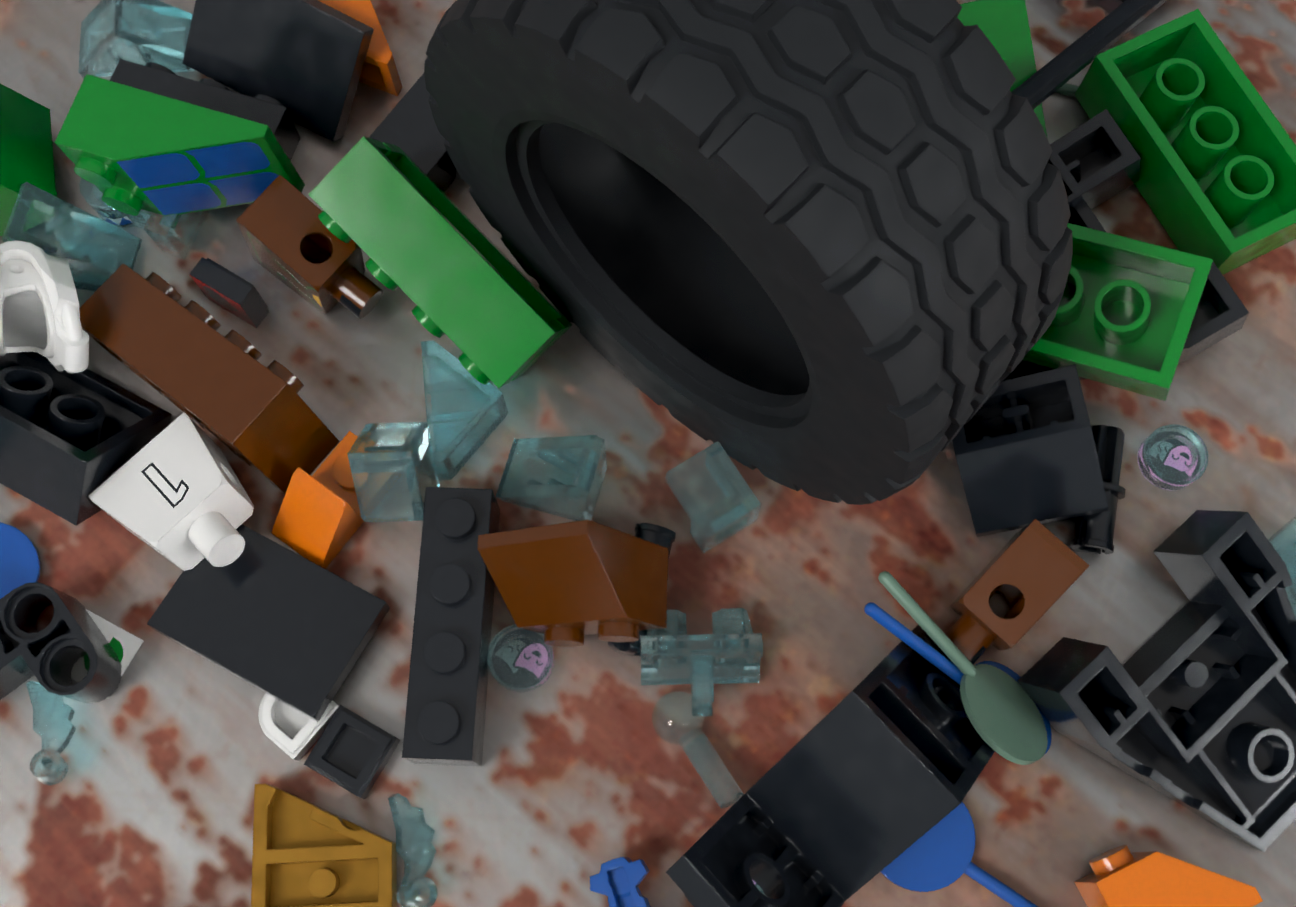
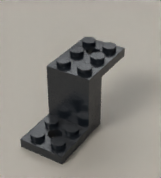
[666,625,995,907]

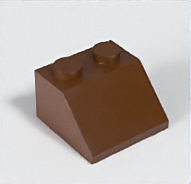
[477,519,668,647]

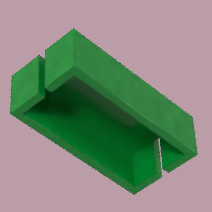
[308,136,572,388]

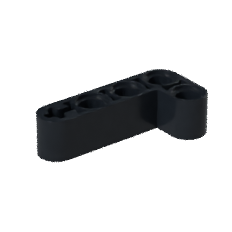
[0,582,122,703]

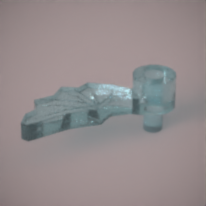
[26,681,76,786]
[388,793,438,907]

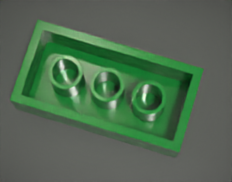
[1074,9,1296,275]
[1022,223,1213,401]

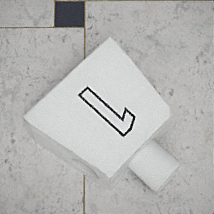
[88,412,254,571]

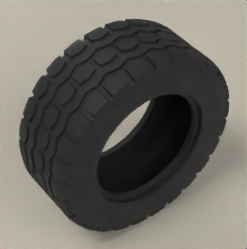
[424,0,1073,505]

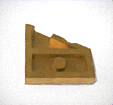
[251,784,397,907]

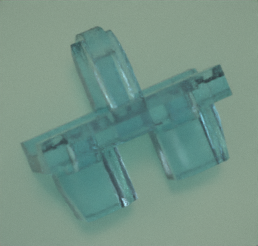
[640,608,763,717]

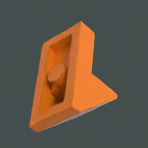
[271,430,403,569]

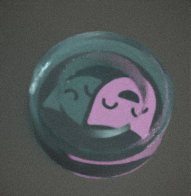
[1137,424,1208,491]
[487,624,555,692]

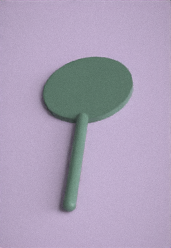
[878,571,1048,765]

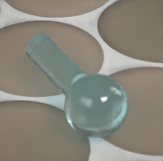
[652,691,744,809]

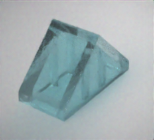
[78,0,196,78]
[2,182,142,291]
[421,340,509,481]
[496,435,607,521]

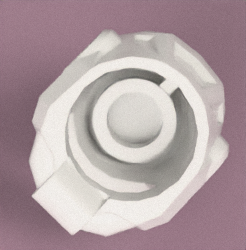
[0,241,89,374]

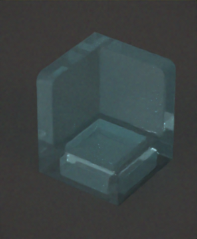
[347,422,440,522]
[666,441,761,554]

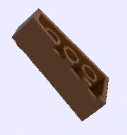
[79,263,340,494]

